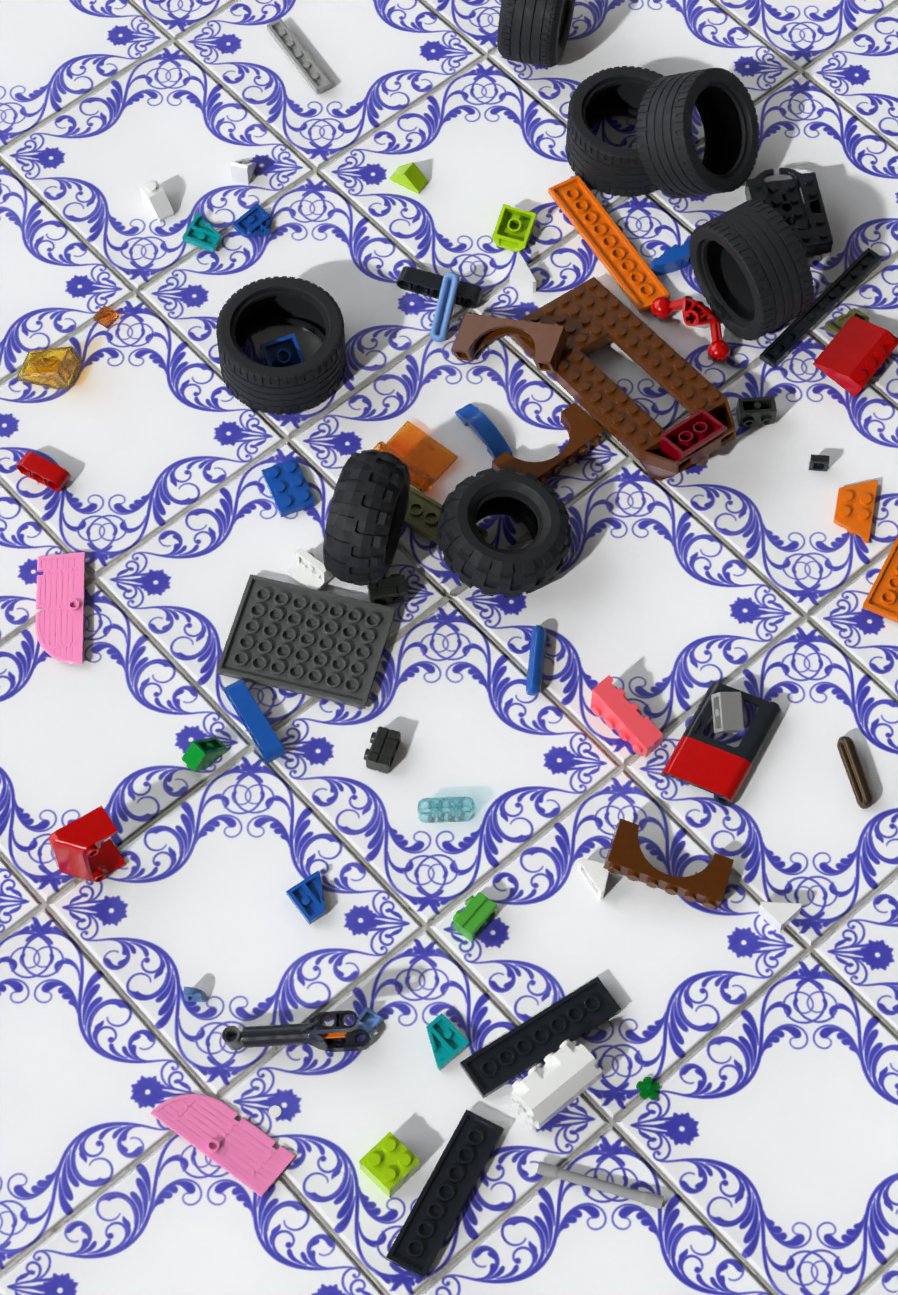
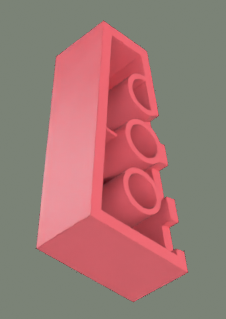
[590,675,663,758]

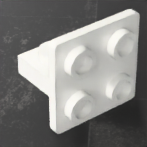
[287,547,333,590]

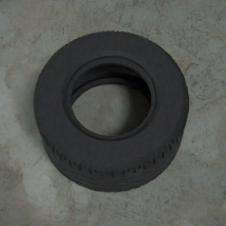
[497,0,575,67]

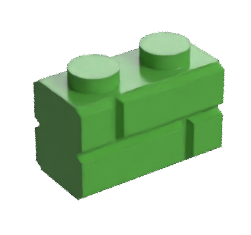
[453,892,498,942]

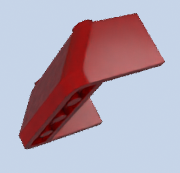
[49,806,126,882]

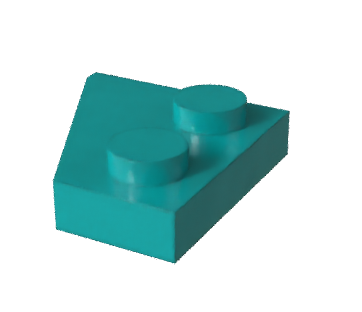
[182,213,222,253]
[426,1013,470,1071]

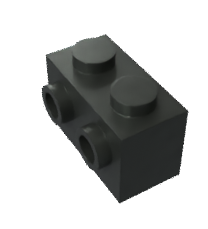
[736,396,777,427]

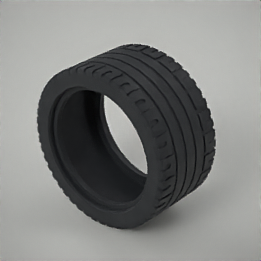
[566,66,663,197]
[636,68,760,198]
[689,200,814,341]
[216,276,346,415]

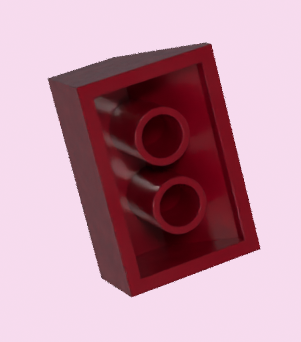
[659,408,727,461]

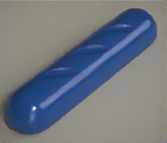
[526,625,547,696]

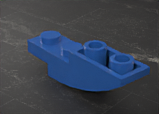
[651,241,692,276]

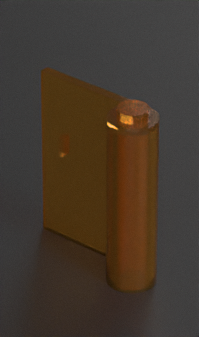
[374,421,458,493]

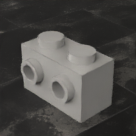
[711,692,745,734]

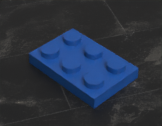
[261,459,316,517]

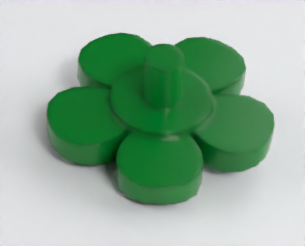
[636,1077,660,1100]

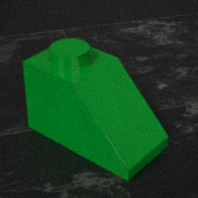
[182,737,228,772]

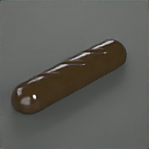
[837,736,874,809]

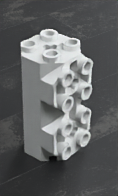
[510,1039,603,1130]

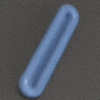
[430,272,460,342]

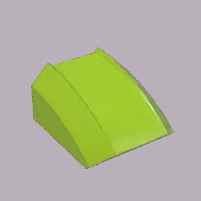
[492,204,538,252]

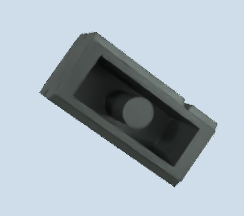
[367,574,408,605]
[364,726,401,774]

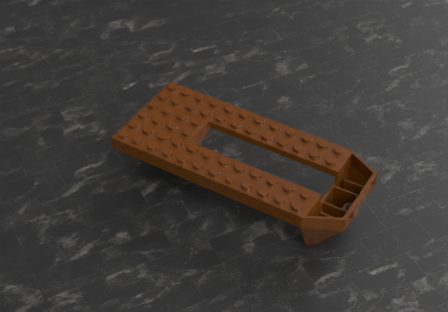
[510,277,736,481]

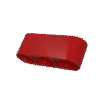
[16,451,71,492]

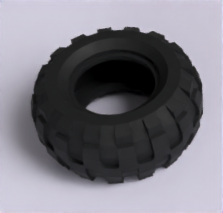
[323,449,410,586]
[437,467,572,598]

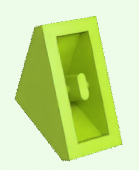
[390,162,428,194]

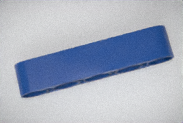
[224,679,286,763]

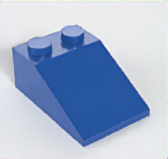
[260,333,304,367]

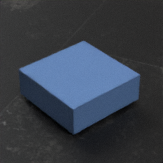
[358,1006,383,1036]

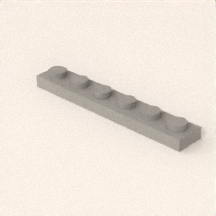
[266,18,331,94]

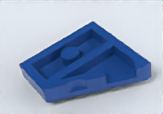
[286,871,326,925]

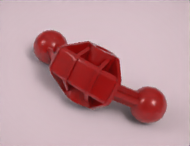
[651,296,730,363]

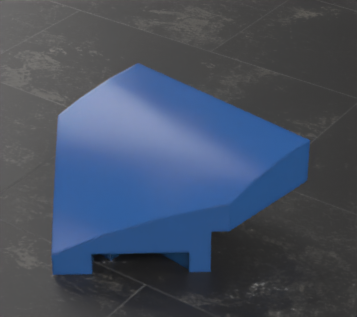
[232,203,270,237]

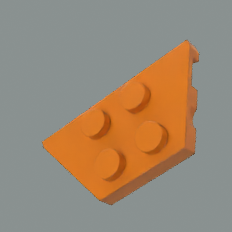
[833,480,878,543]

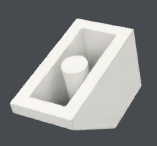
[140,179,175,222]

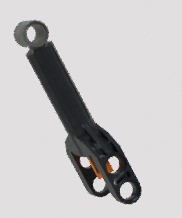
[222,1010,372,1052]

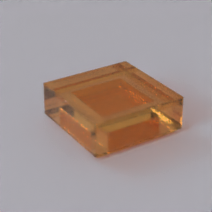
[93,305,119,329]

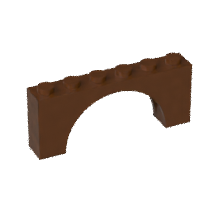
[452,313,568,373]
[492,402,604,485]
[603,818,734,909]

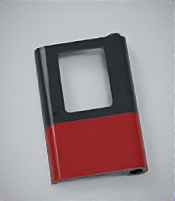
[661,682,782,806]

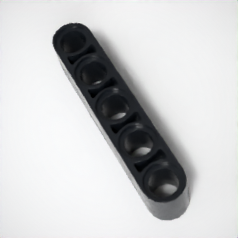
[396,266,484,309]

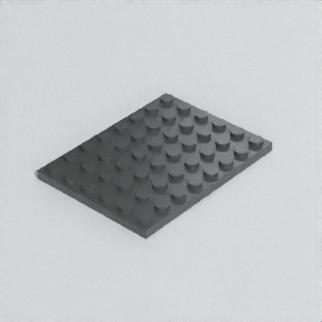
[216,574,396,709]

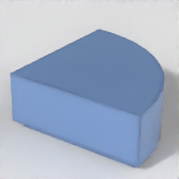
[183,987,206,1002]

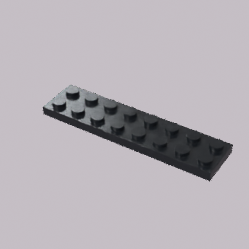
[460,977,621,1098]
[386,1109,504,1279]

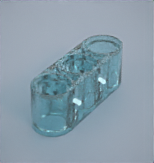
[417,797,475,823]

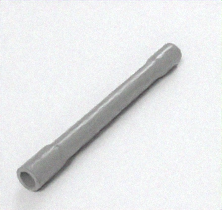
[537,1161,664,1209]

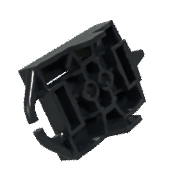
[745,168,833,259]

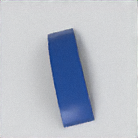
[455,403,512,459]

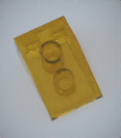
[16,346,83,389]

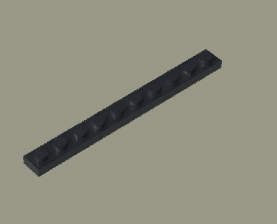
[759,248,882,368]

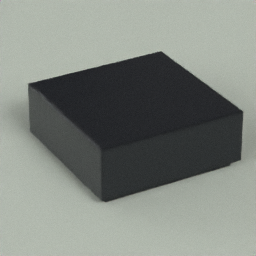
[809,454,829,471]

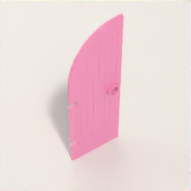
[35,552,85,664]
[151,1094,296,1197]

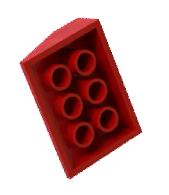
[813,316,898,397]

